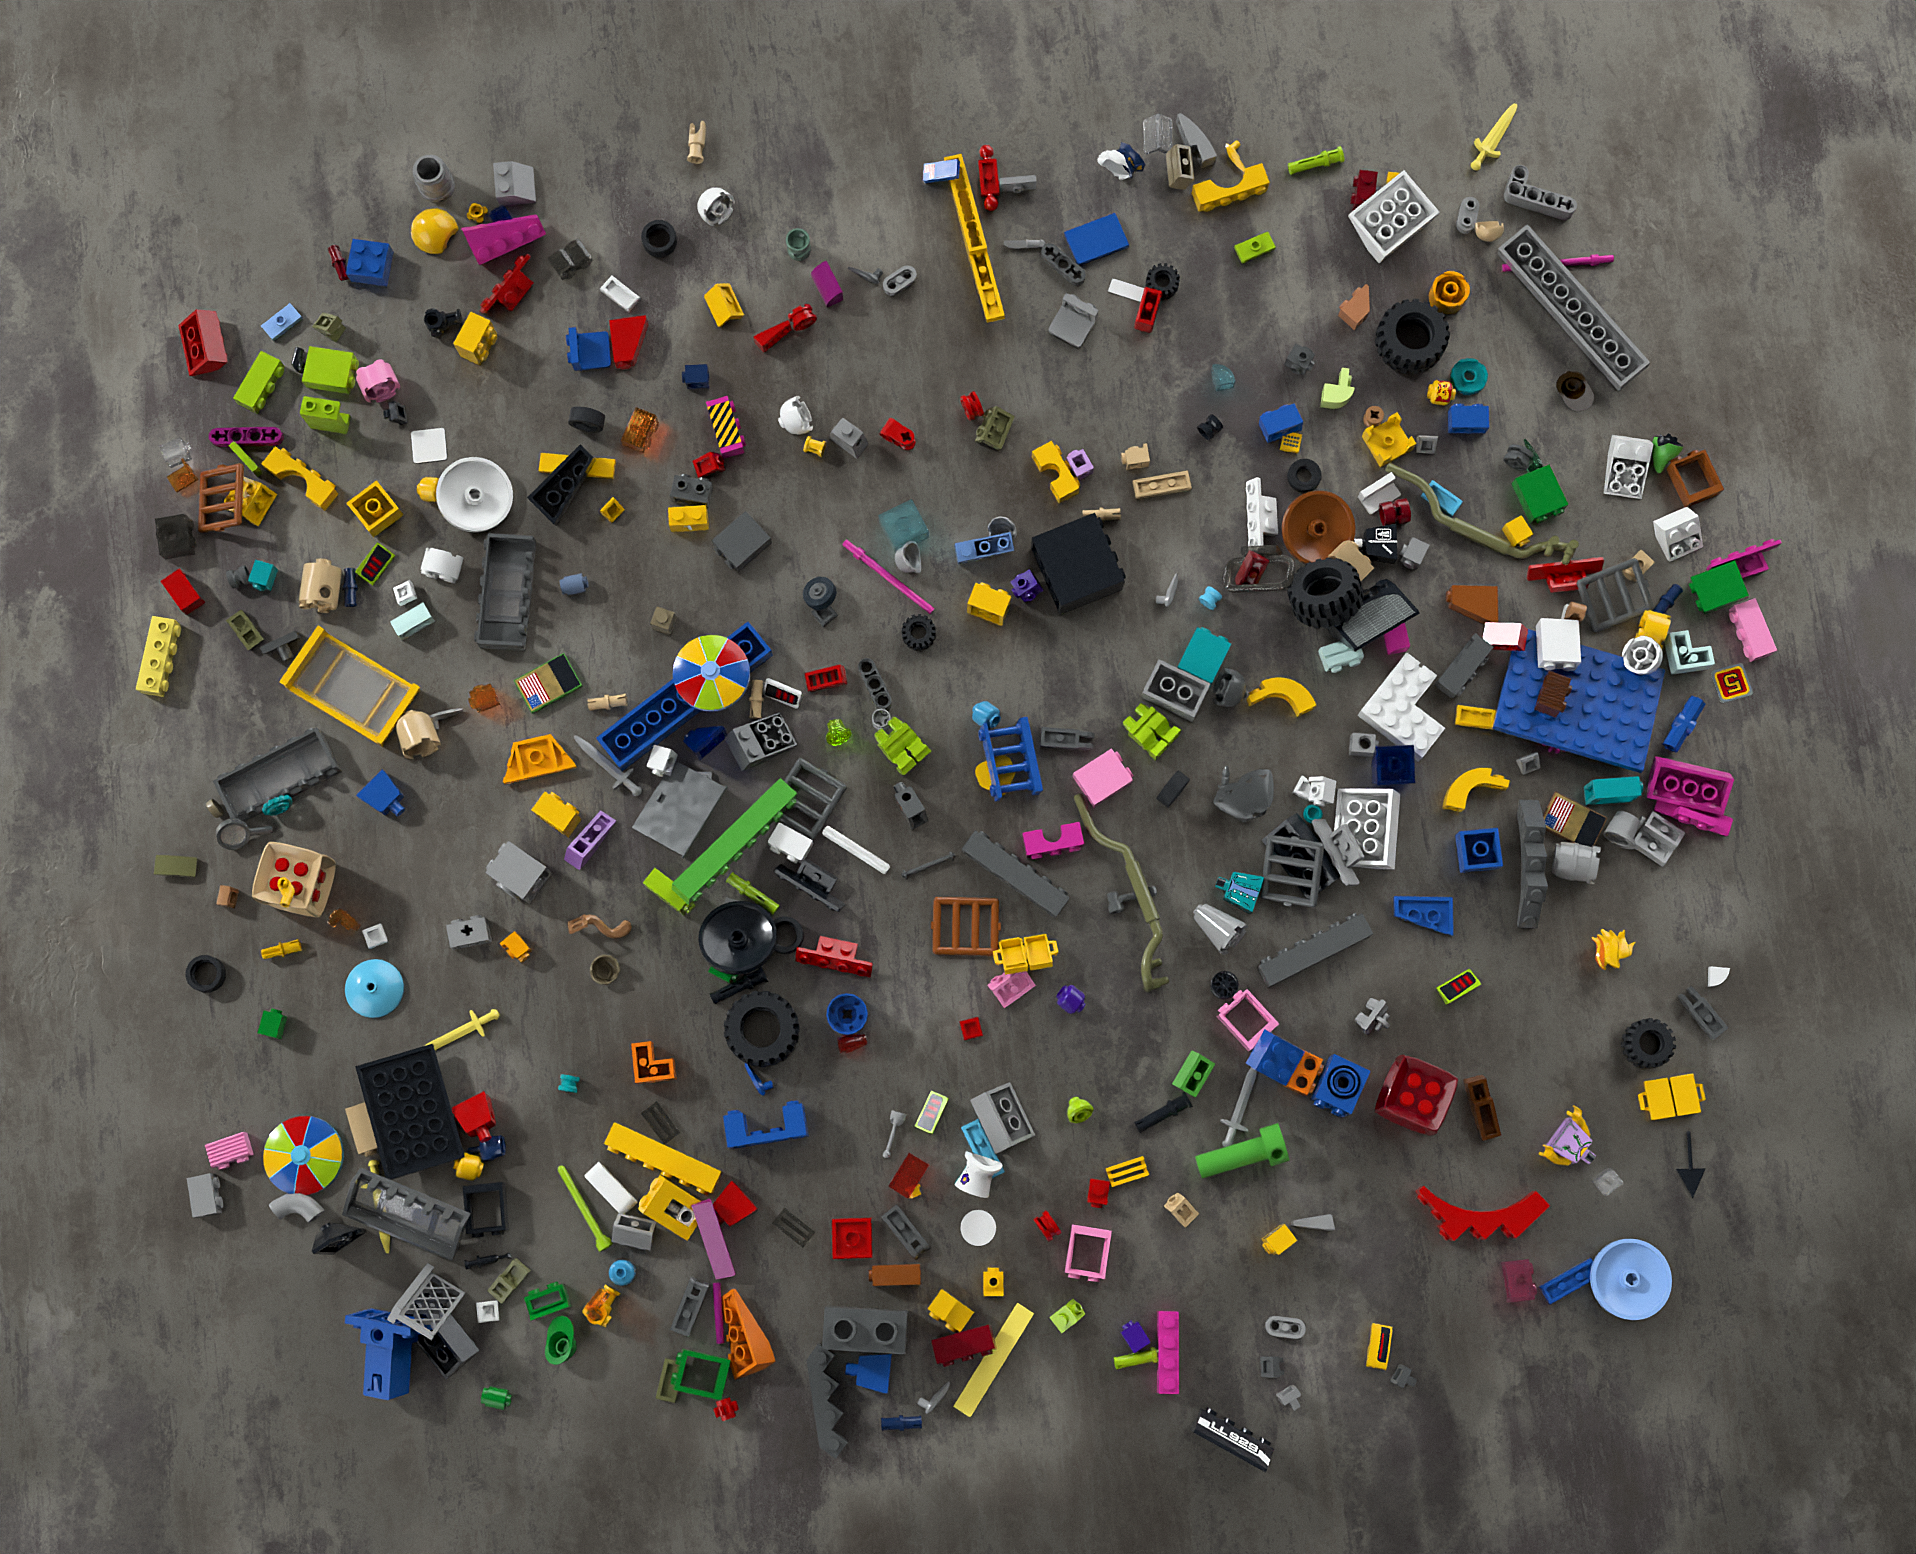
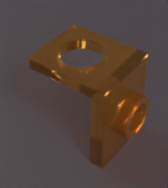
[167,458,199,493]

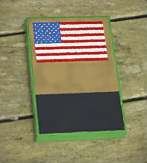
[513,653,583,714]

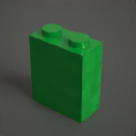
[1512,464,1569,524]
[1688,561,1749,615]

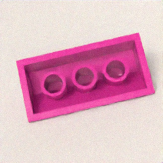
[1647,756,1734,815]

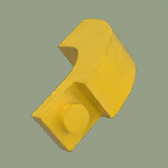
[1246,677,1317,717]
[1442,768,1510,812]

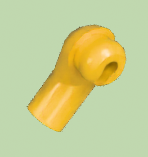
[278,877,295,908]

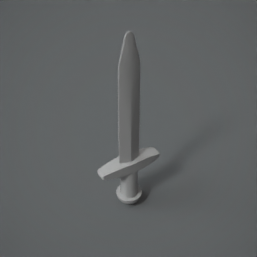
[574,736,642,796]
[1220,1067,1257,1147]

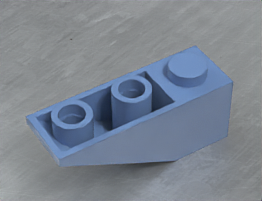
[954,532,1014,564]

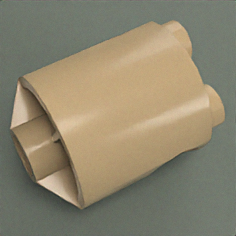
[299,558,342,613]

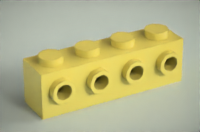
[136,616,181,697]

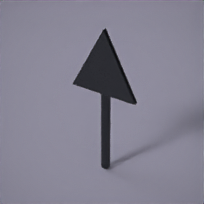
[1676,1131,1706,1198]

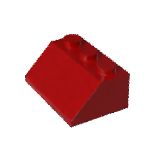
[178,309,227,376]

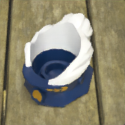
[1097,142,1145,180]

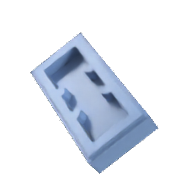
[261,303,303,341]

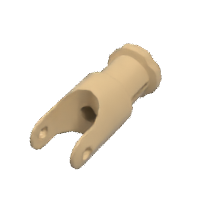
[687,121,706,164]

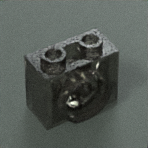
[155,514,197,560]

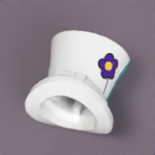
[955,1151,1003,1198]

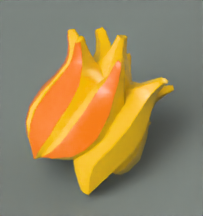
[1592,929,1636,970]

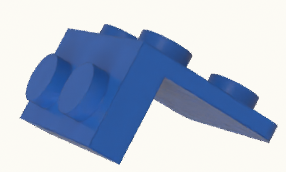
[566,327,611,371]

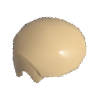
[1475,221,1504,242]

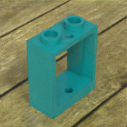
[1584,776,1643,805]

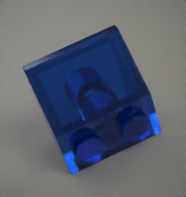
[1371,745,1415,785]

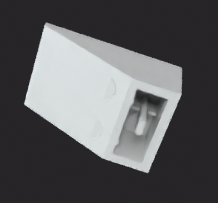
[1604,435,1653,499]

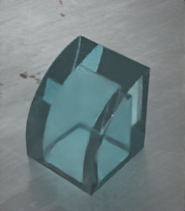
[1211,364,1236,391]

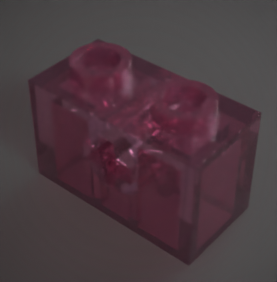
[1501,1259,1537,1302]

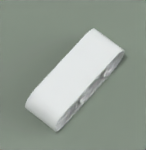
[584,1162,638,1215]

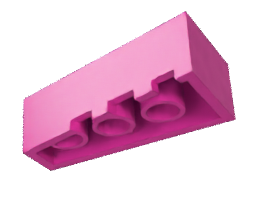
[461,214,546,265]

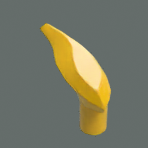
[1226,140,1245,172]

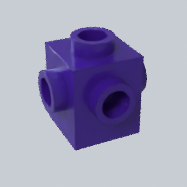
[1011,569,1044,602]

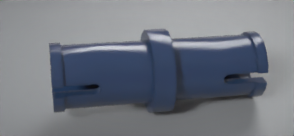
[342,568,358,608]
[1653,584,1683,614]
[881,1415,922,1431]

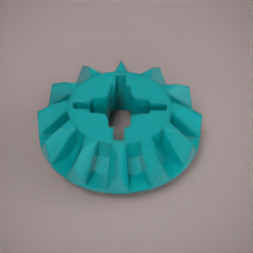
[262,795,293,816]

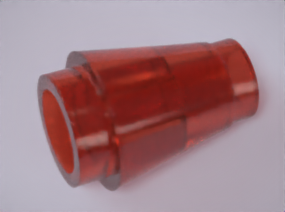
[837,1034,867,1054]

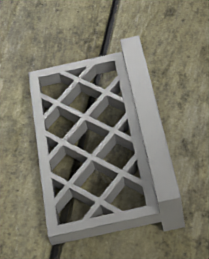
[387,1263,465,1340]

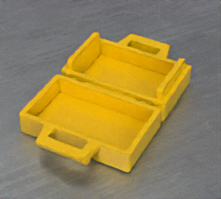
[993,934,1058,975]
[1638,1074,1706,1120]

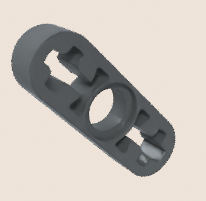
[1041,243,1086,286]

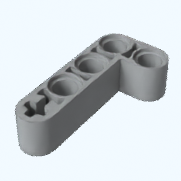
[1504,165,1577,220]

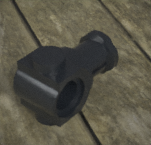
[424,308,463,337]

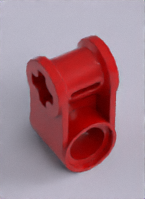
[879,418,916,450]

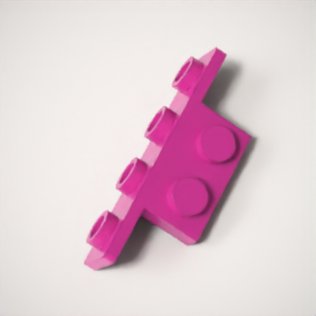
[1706,539,1782,579]
[1654,800,1733,837]

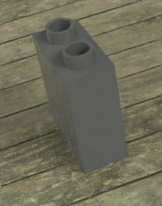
[822,1305,909,1354]

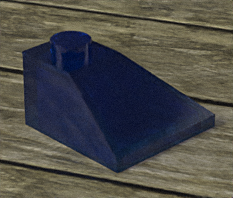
[683,726,728,761]

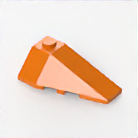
[722,1289,776,1380]

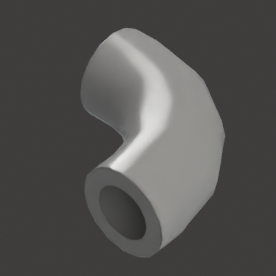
[269,1193,325,1223]

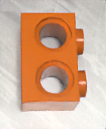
[1283,1050,1324,1096]

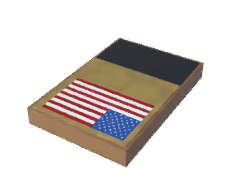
[1543,791,1607,847]

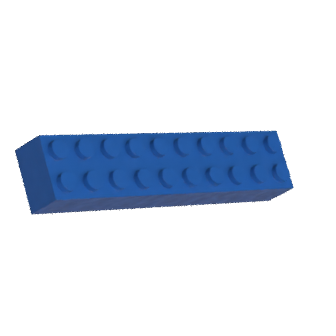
[596,622,773,772]

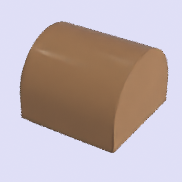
[216,885,239,908]

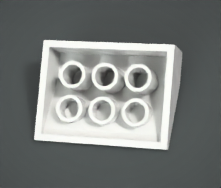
[1348,170,1439,263]
[1334,789,1400,869]

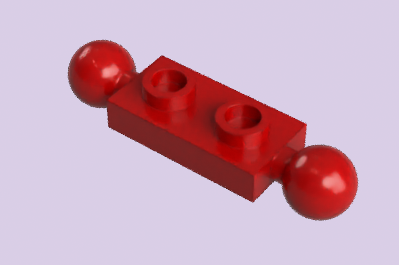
[978,145,1000,211]

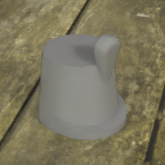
[1603,811,1646,849]

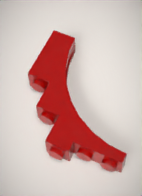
[1415,1186,1550,1241]

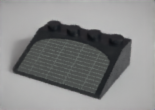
[1327,579,1420,652]

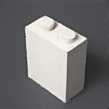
[1536,618,1581,671]

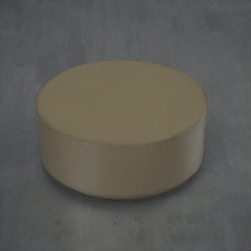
[206,799,224,818]

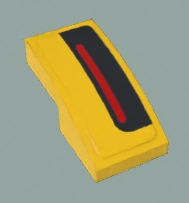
[1366,1323,1393,1370]

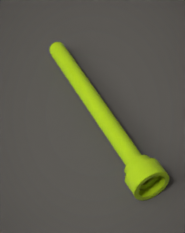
[558,1166,613,1252]

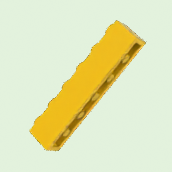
[604,1122,723,1195]

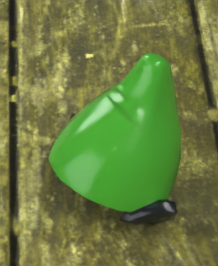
[1652,433,1683,473]

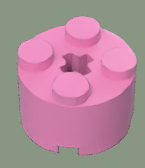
[356,359,400,403]

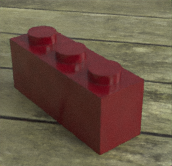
[931,1324,997,1367]

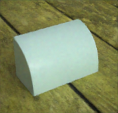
[390,602,435,640]

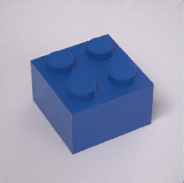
[346,239,394,287]
[1455,828,1503,873]
[1246,1029,1305,1086]

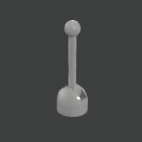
[883,1110,907,1158]

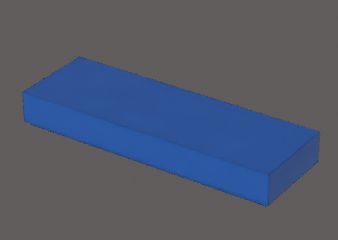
[1539,1258,1593,1304]

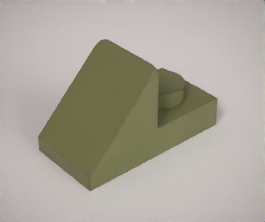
[312,312,346,342]

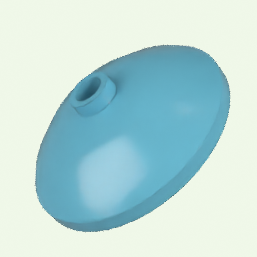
[345,959,404,1018]

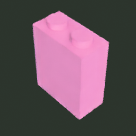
[1072,748,1133,808]

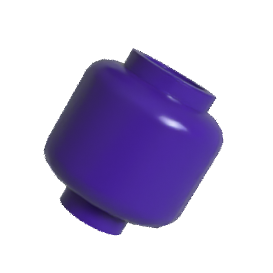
[1056,985,1086,1014]

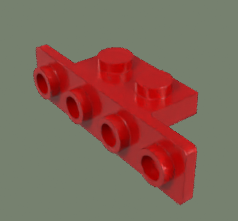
[479,254,534,314]
[1527,557,1604,593]
[795,936,873,977]

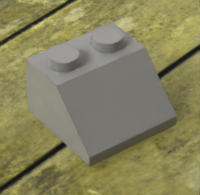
[493,161,536,206]

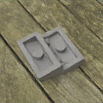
[1634,811,1685,867]

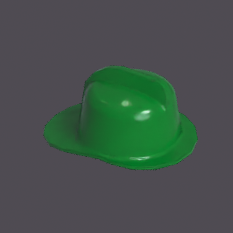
[545,1316,577,1365]

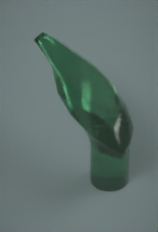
[1524,439,1543,472]

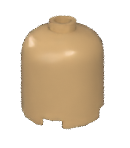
[396,710,441,759]

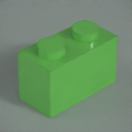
[1172,1050,1215,1098]

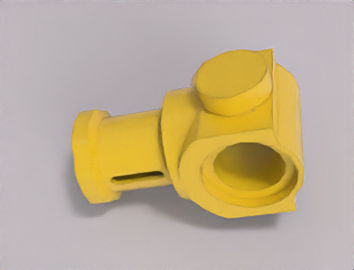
[582,1284,620,1328]

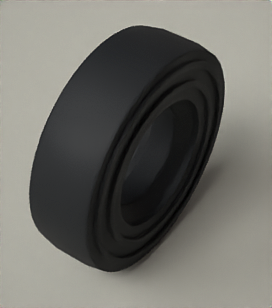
[1287,459,1322,493]

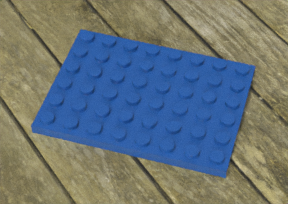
[1492,629,1665,773]

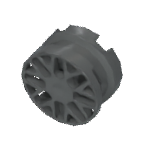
[1503,444,1534,471]

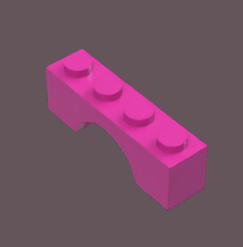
[1157,1311,1179,1394]

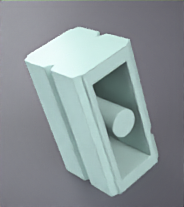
[1318,641,1364,673]

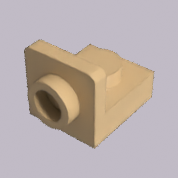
[1164,1193,1199,1228]

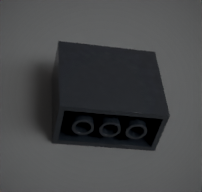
[1031,513,1126,615]

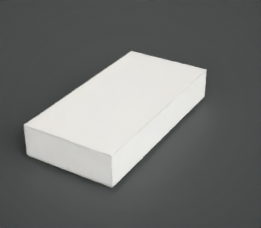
[600,275,641,313]

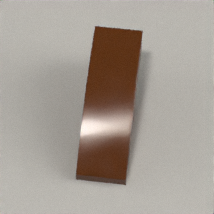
[1463,1074,1501,1141]

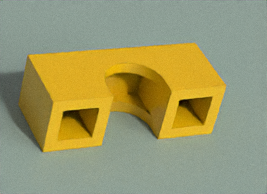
[1032,441,1080,504]

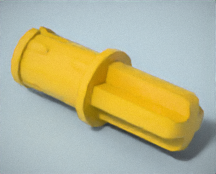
[261,939,302,959]

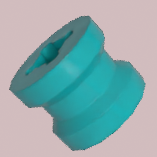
[558,1074,580,1093]

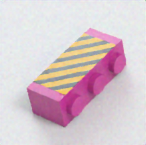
[706,396,746,459]

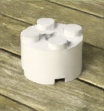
[420,548,463,584]

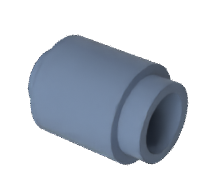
[560,573,589,595]

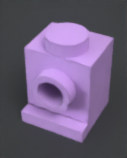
[1066,449,1094,480]

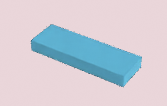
[961,1119,1004,1178]

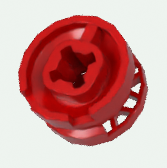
[788,304,817,331]
[960,391,984,421]
[1033,1211,1062,1242]

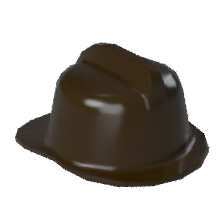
[1556,370,1594,411]

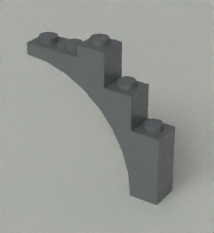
[1517,800,1548,928]

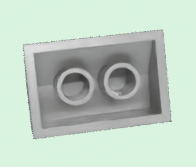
[970,1082,1035,1154]

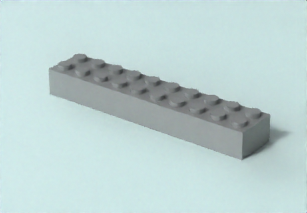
[1497,224,1650,391]

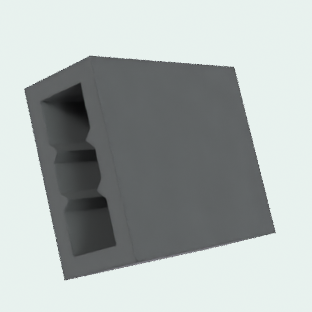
[712,511,772,572]

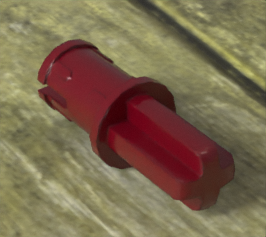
[328,245,349,281]

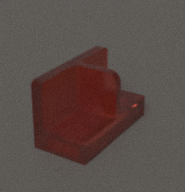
[888,1153,929,1198]

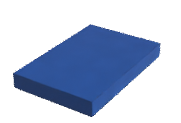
[1064,213,1129,266]

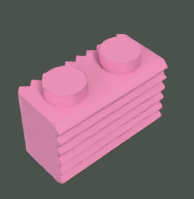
[205,1132,254,1170]

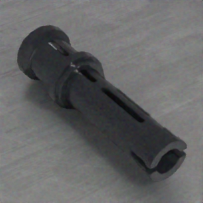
[709,966,769,1004]
[1134,1092,1193,1133]

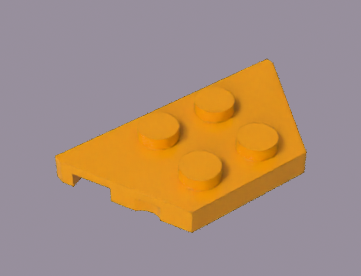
[503,734,577,784]

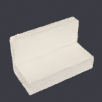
[1358,472,1401,515]

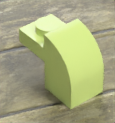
[1320,368,1355,409]

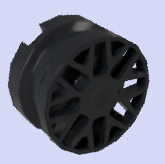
[1210,971,1239,1000]

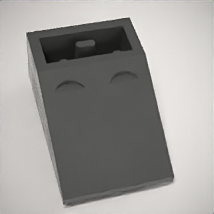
[725,712,797,771]

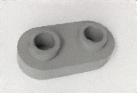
[1456,197,1480,234]
[883,265,917,296]
[1265,1316,1306,1339]

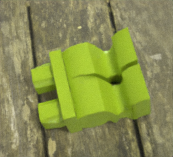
[1123,703,1181,761]
[874,717,931,775]

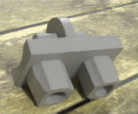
[1355,998,1390,1035]

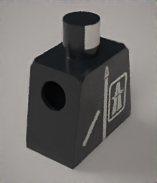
[1353,524,1397,564]

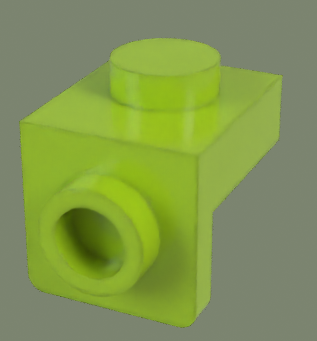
[1049,1299,1085,1333]

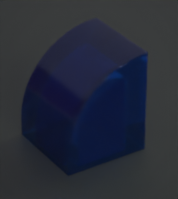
[487,205,512,223]

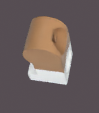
[1561,601,1587,625]

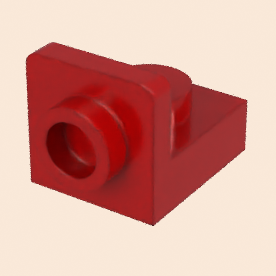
[692,451,725,478]
[1087,1179,1110,1208]

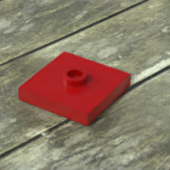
[832,1218,873,1259]

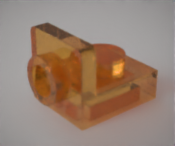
[327,908,361,931]
[584,1288,608,1321]

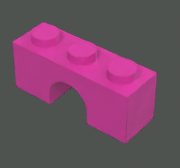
[1022,822,1084,860]

